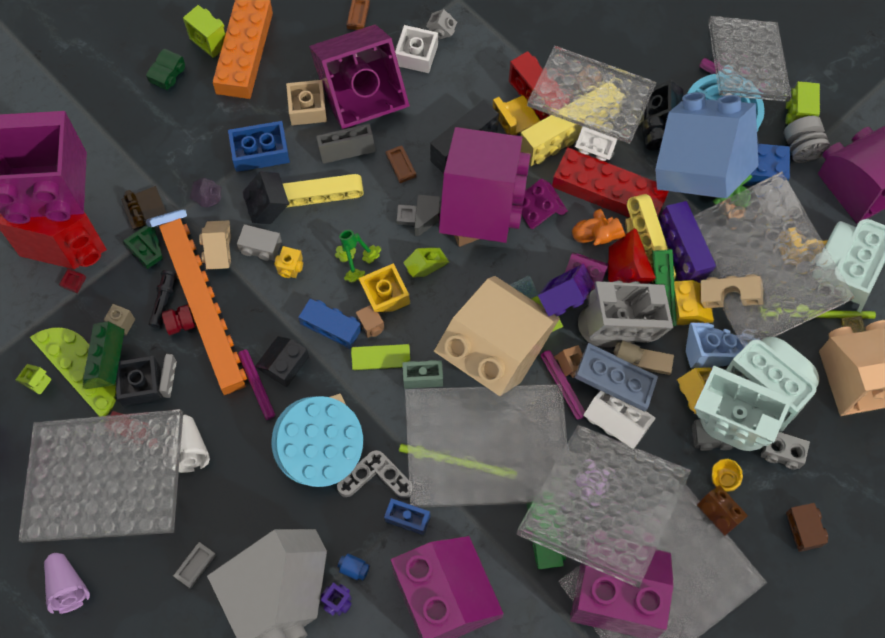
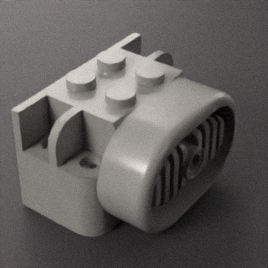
[578,281,673,347]

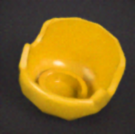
[712,458,743,492]

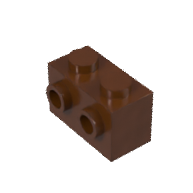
[696,485,748,536]
[786,503,828,552]

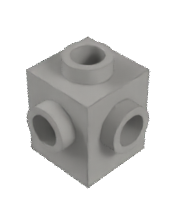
[426,9,457,39]

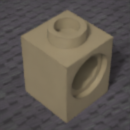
[104,304,135,335]

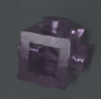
[190,178,222,208]

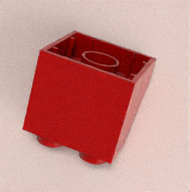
[0,212,107,269]

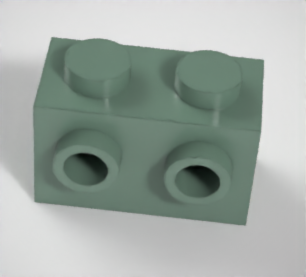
[403,360,443,389]

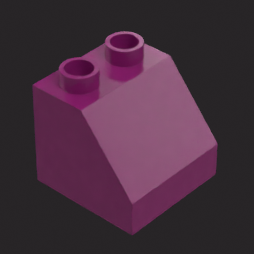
[570,534,674,638]
[391,536,504,638]

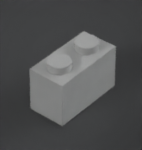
[237,224,282,261]

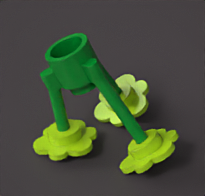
[335,230,381,282]

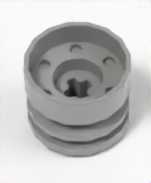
[783,116,831,163]

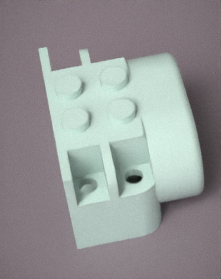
[812,219,885,313]
[726,337,819,433]
[694,366,793,451]

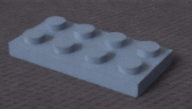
[574,343,658,412]

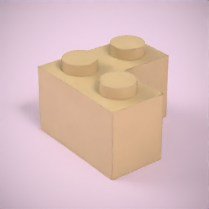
[199,220,231,269]

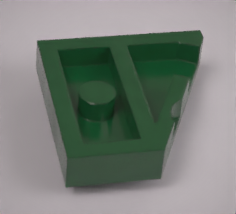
[123,225,162,269]

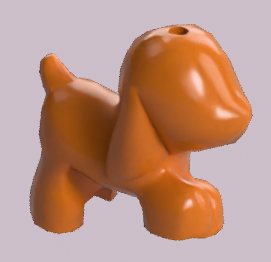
[572,209,626,246]

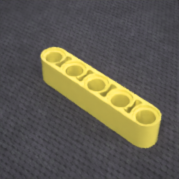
[283,174,364,208]
[627,194,676,284]

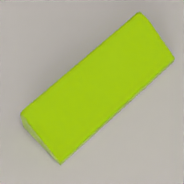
[351,344,410,370]

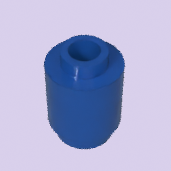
[337,553,370,581]

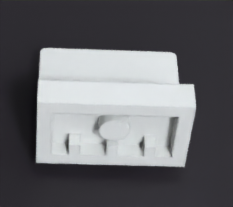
[575,126,618,161]

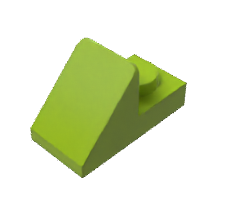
[15,364,51,394]

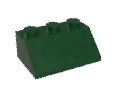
[83,321,125,389]

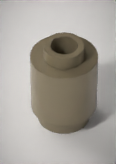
[613,340,644,364]

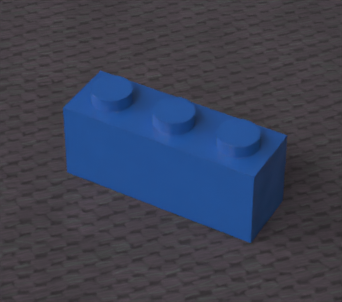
[298,299,361,349]

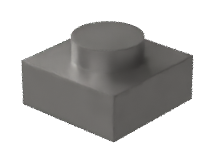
[397,205,417,226]

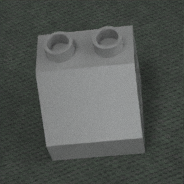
[207,529,327,638]

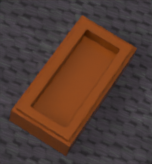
[347,0,370,30]
[386,145,417,183]

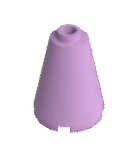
[44,553,90,614]

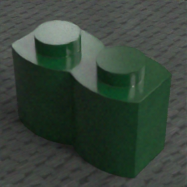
[146,49,185,90]

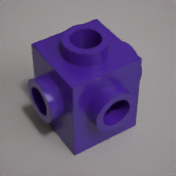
[321,583,352,616]

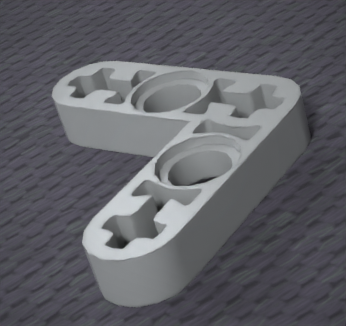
[337,450,413,499]

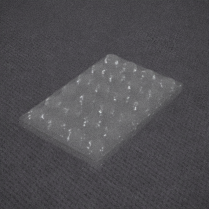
[708,16,792,102]
[527,46,657,144]

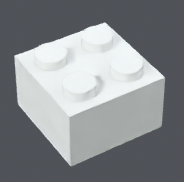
[395,25,438,73]

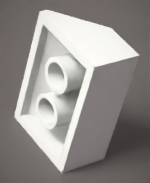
[583,391,655,449]

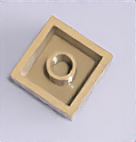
[286,80,327,125]

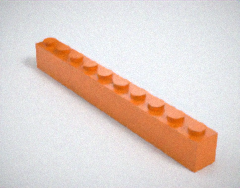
[159,218,247,395]

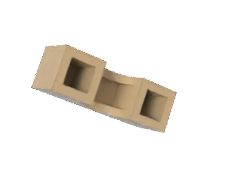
[701,274,763,308]

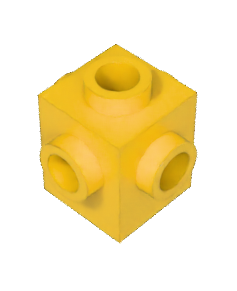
[274,246,303,278]

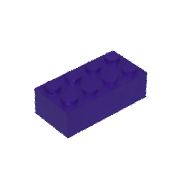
[658,201,716,283]
[538,263,594,317]

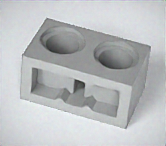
[760,432,810,470]

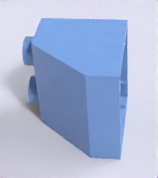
[655,92,759,198]

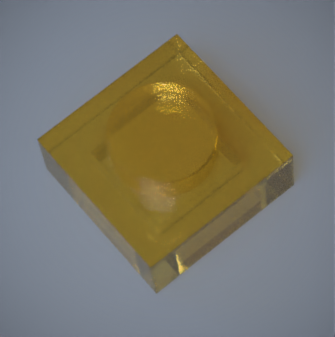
[840,316,865,333]

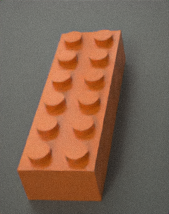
[212,0,273,99]

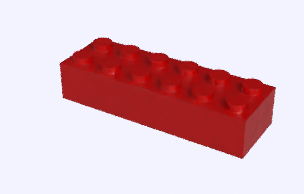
[552,147,669,218]

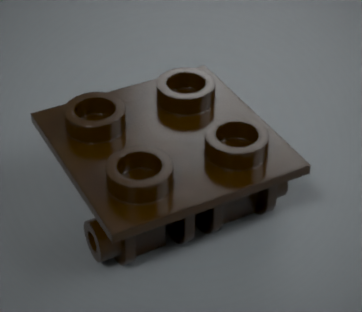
[121,186,167,230]

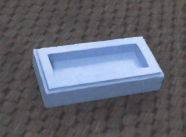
[146,209,187,227]

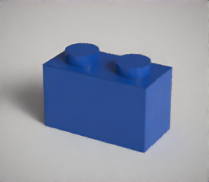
[384,498,431,535]

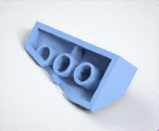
[686,323,761,368]

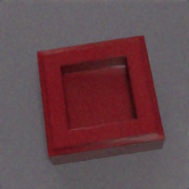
[59,269,86,294]

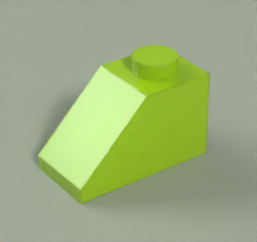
[403,248,449,277]

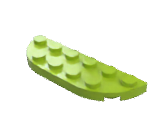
[30,328,116,420]

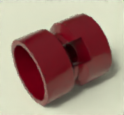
[162,304,196,336]

